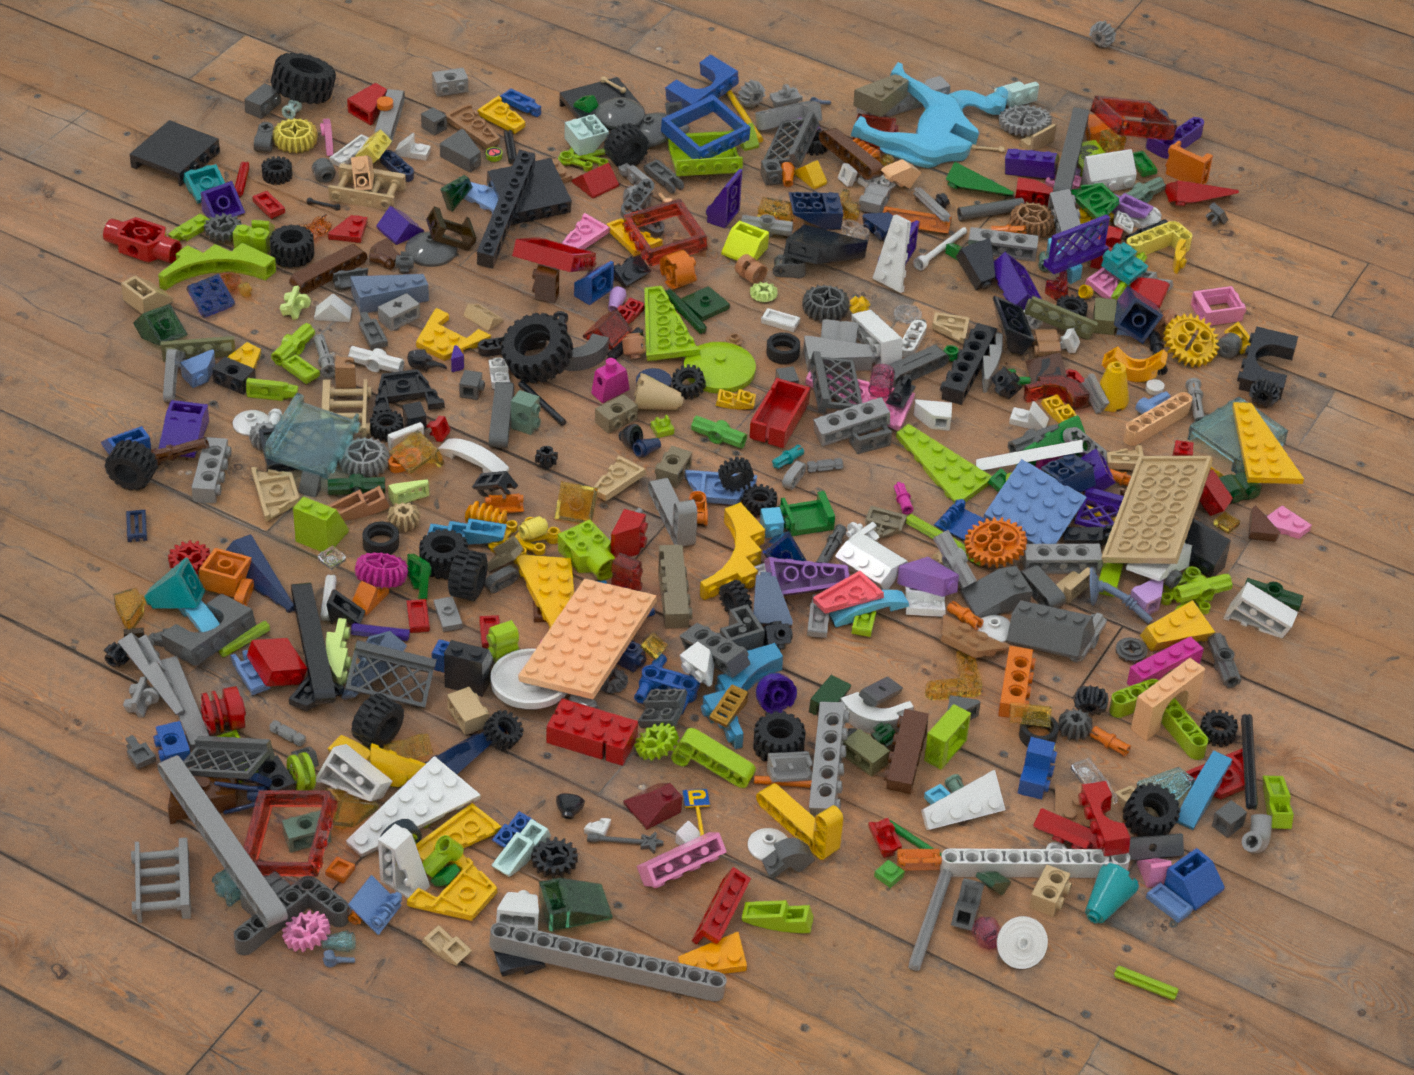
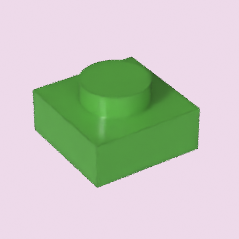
[874,859,905,888]

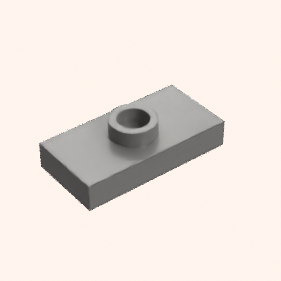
[434,596,463,632]

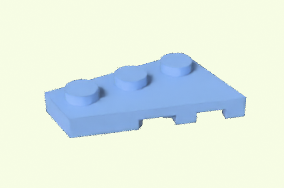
[464,182,498,214]

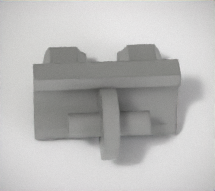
[769,84,803,108]
[123,676,160,718]

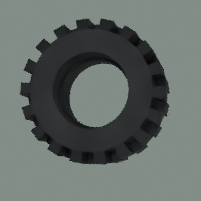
[604,123,650,167]
[270,224,315,268]
[104,440,158,491]
[419,529,468,579]
[448,548,488,601]
[351,693,404,749]
[753,711,806,762]
[1123,783,1181,837]

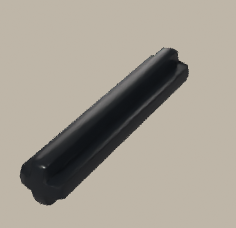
[504,130,517,164]
[607,327,644,359]

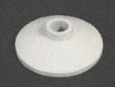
[233,410,269,436]
[977,615,1010,643]
[748,828,787,861]

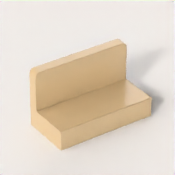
[1020,124,1056,151]
[1056,567,1090,604]

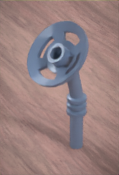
[1090,567,1153,624]

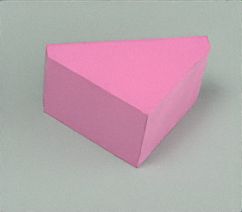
[1137,858,1172,888]

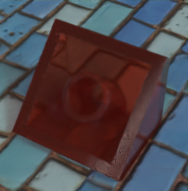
[583,309,632,350]

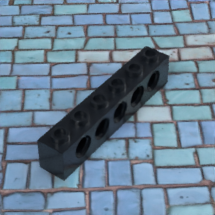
[940,323,997,405]

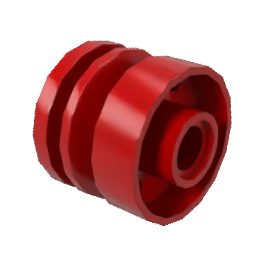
[200,686,246,735]

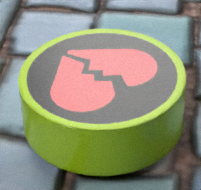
[486,147,502,162]

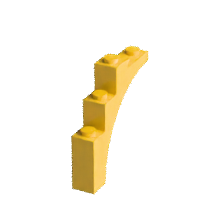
[700,502,765,600]

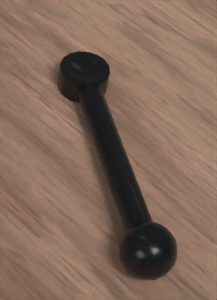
[307,197,340,211]

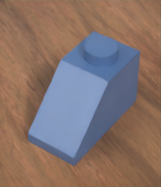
[180,349,215,388]

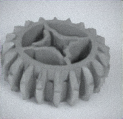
[339,437,390,478]

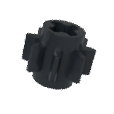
[535,446,558,469]
[104,642,130,667]

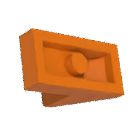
[352,581,389,616]

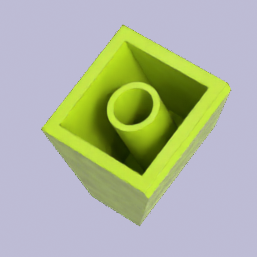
[293,496,349,555]

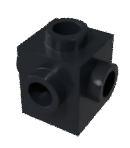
[991,367,1023,399]
[763,621,793,650]

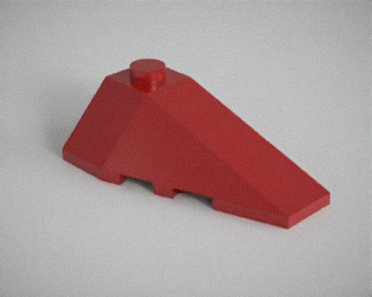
[1165,180,1239,207]

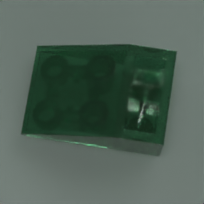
[539,878,613,932]

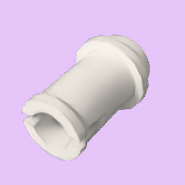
[268,409,283,426]

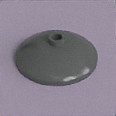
[595,97,645,129]
[637,112,668,147]
[405,231,457,267]

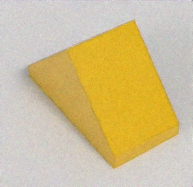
[794,160,827,190]

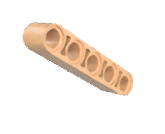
[1123,392,1192,446]

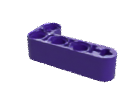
[1146,117,1204,159]

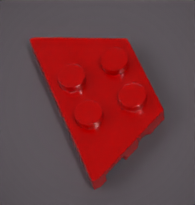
[1181,748,1245,800]

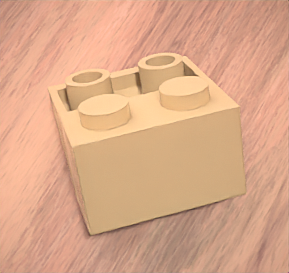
[121,275,173,316]

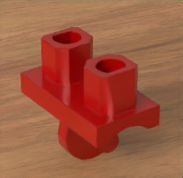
[868,818,902,858]

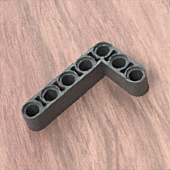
[233,875,349,956]

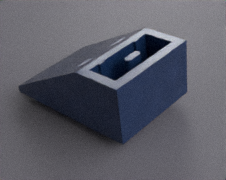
[788,192,844,230]

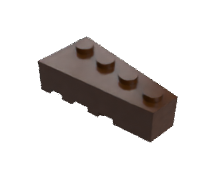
[884,709,929,794]

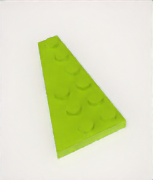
[644,286,701,361]
[896,424,992,504]

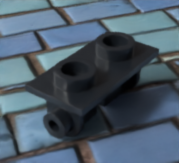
[886,375,916,409]

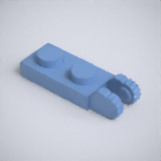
[231,650,271,695]

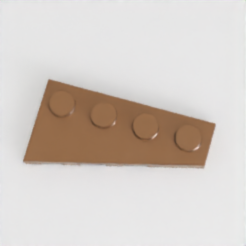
[445,103,500,149]

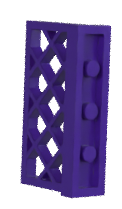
[1043,214,1110,274]
[1074,488,1124,528]

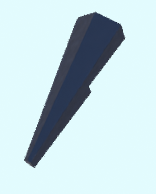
[226,534,295,613]
[423,725,506,775]

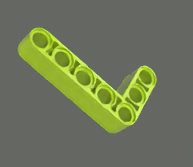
[1109,679,1208,760]

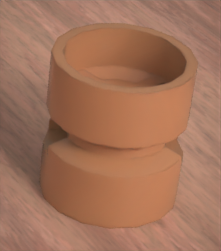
[735,254,768,284]

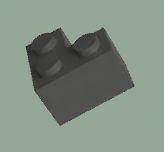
[720,604,765,651]

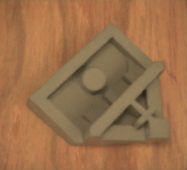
[865,506,907,538]
[488,535,523,572]

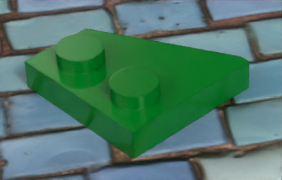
[407,554,431,600]

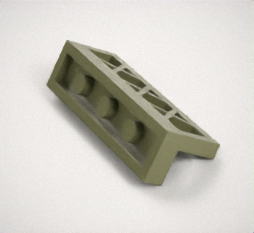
[1024,296,1098,340]
[161,336,235,362]

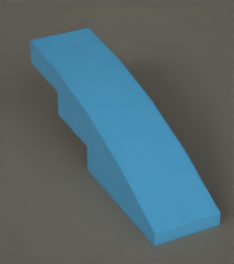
[427,518,507,545]
[1176,751,1232,830]

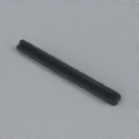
[1241,714,1258,810]

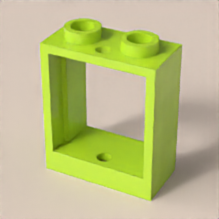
[924,704,971,770]

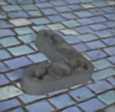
[620,179,665,237]

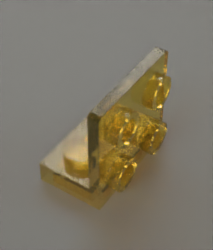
[389,430,445,474]

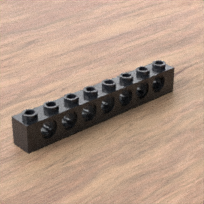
[477,149,536,269]

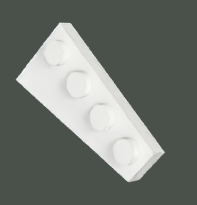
[873,215,911,293]
[921,770,1005,830]

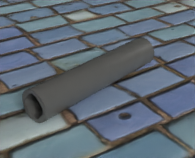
[957,198,1024,221]

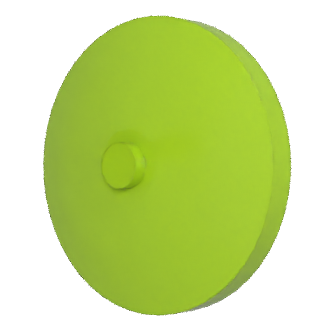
[684,342,756,394]

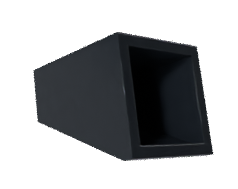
[444,640,495,697]

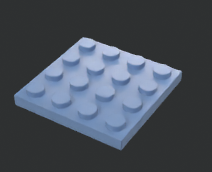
[983,459,1086,544]

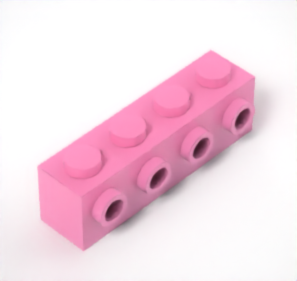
[637,832,726,888]

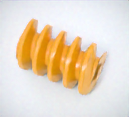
[465,501,507,524]

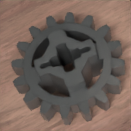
[204,213,242,243]

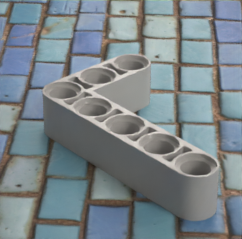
[648,478,697,547]

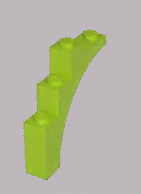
[158,243,276,291]

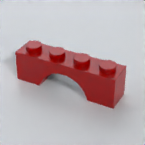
[1078,781,1130,857]

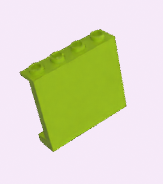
[668,131,743,176]

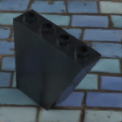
[783,224,868,264]

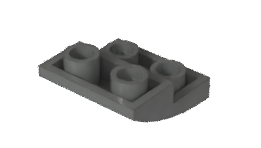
[638,688,687,728]

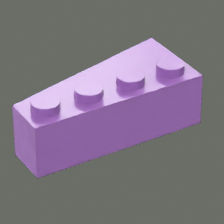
[764,557,849,596]

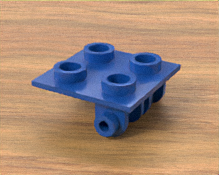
[934,499,985,540]

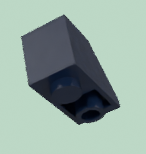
[862,212,893,242]

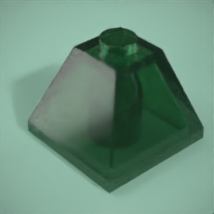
[133,304,188,346]

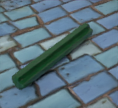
[665,288,707,334]

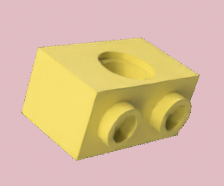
[355,129,392,163]

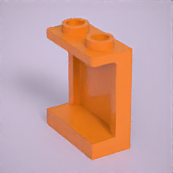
[1165,140,1213,184]

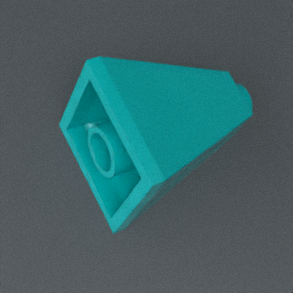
[144,557,206,609]

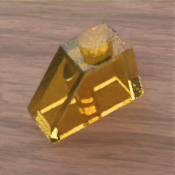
[113,587,146,629]

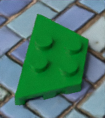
[1071,183,1120,219]

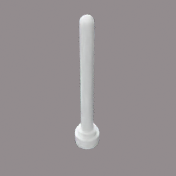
[913,227,967,271]

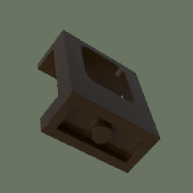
[426,206,477,251]

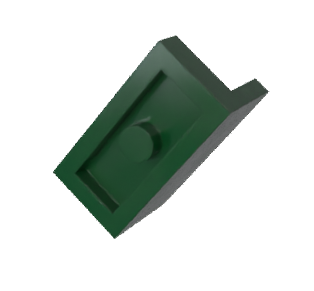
[809,674,851,716]

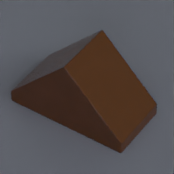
[1248,505,1281,542]

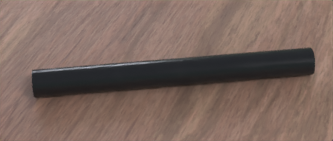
[518,380,566,426]

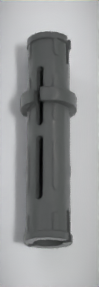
[816,524,847,563]

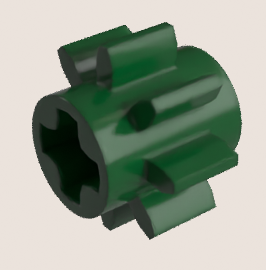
[871,722,896,747]

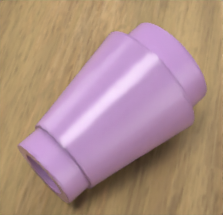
[608,286,627,313]

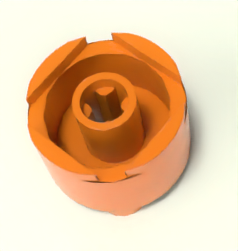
[659,250,697,290]

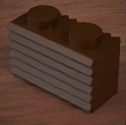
[532,264,560,303]

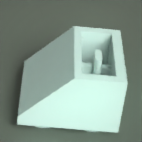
[564,114,609,156]

